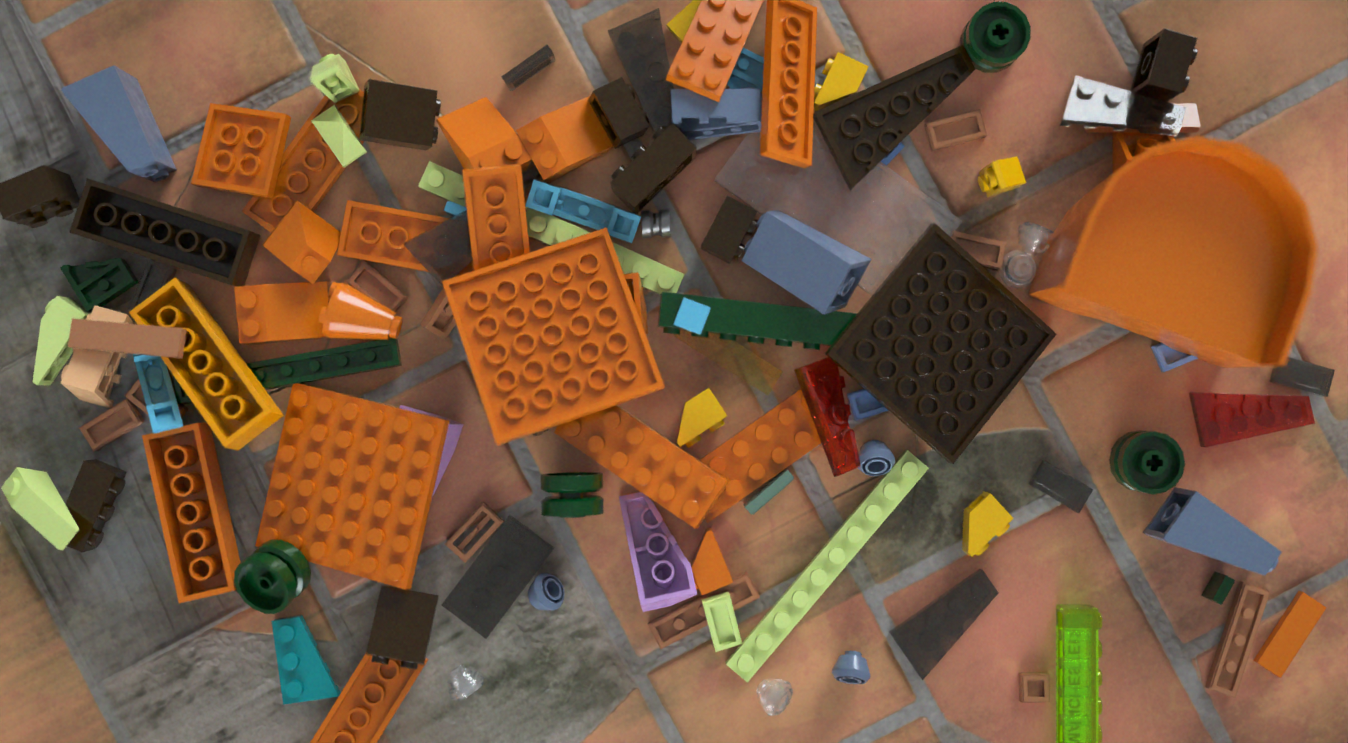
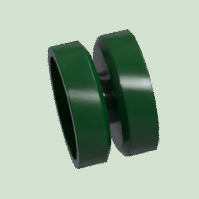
[960,2,1031,73]
[1109,430,1185,494]
[541,472,604,518]
[234,540,311,614]

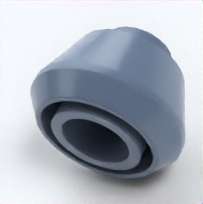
[856,440,895,476]
[528,573,564,610]
[832,651,871,684]

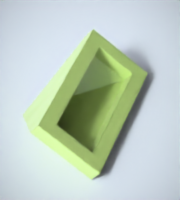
[311,105,367,168]

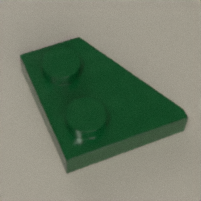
[60,258,139,313]

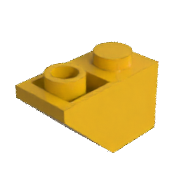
[814,52,869,111]
[978,156,1026,198]
[677,388,727,448]
[962,491,1014,557]

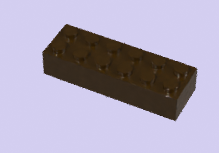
[69,178,260,287]

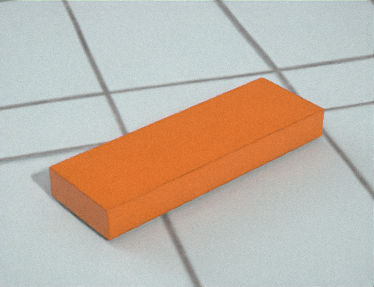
[1253,591,1327,678]

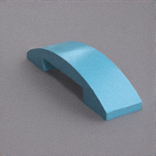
[525,179,641,243]
[133,354,183,434]

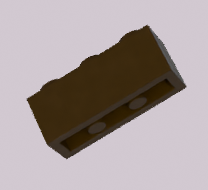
[65,459,127,552]

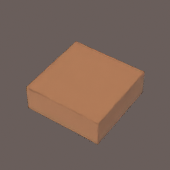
[1019,672,1050,703]

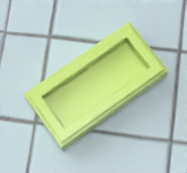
[701,591,742,652]

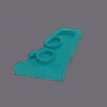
[271,615,341,705]

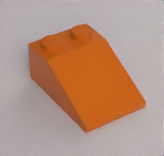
[516,96,614,183]
[436,97,532,172]
[234,281,330,345]

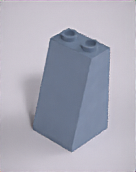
[61,65,177,182]
[742,210,872,314]
[1143,487,1282,576]

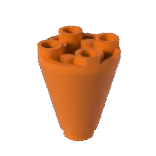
[319,282,403,340]

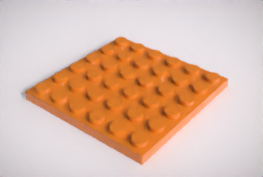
[442,227,664,446]
[255,383,450,590]

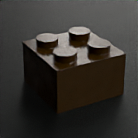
[1129,28,1198,103]
[0,165,80,228]

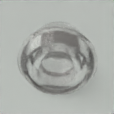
[1018,222,1055,256]
[999,250,1037,288]
[447,664,484,701]
[756,678,793,716]

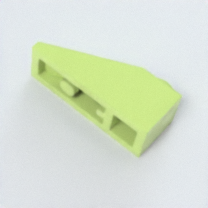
[310,54,360,103]
[33,296,90,386]
[1,467,79,550]

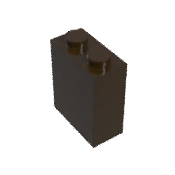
[359,79,441,151]
[366,585,439,670]

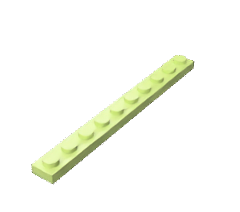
[418,161,685,295]
[726,450,929,682]

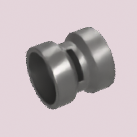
[641,209,671,239]

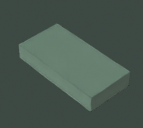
[744,469,794,515]

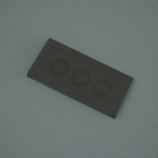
[442,515,554,639]

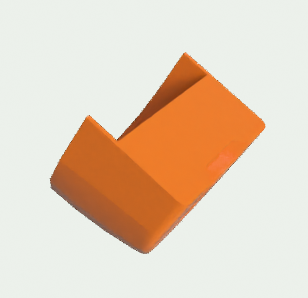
[1028,136,1318,368]

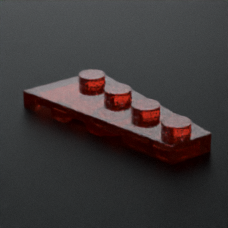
[794,357,861,477]
[1189,392,1315,447]

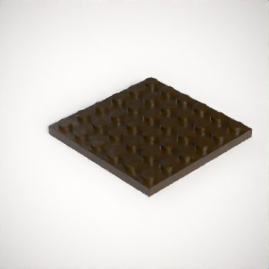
[825,223,1057,464]

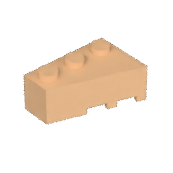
[61,306,135,408]

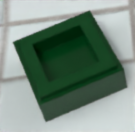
[1201,572,1235,605]

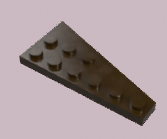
[814,45,975,191]

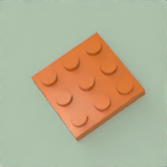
[191,103,292,199]

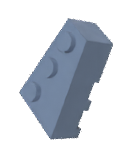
[671,87,762,140]

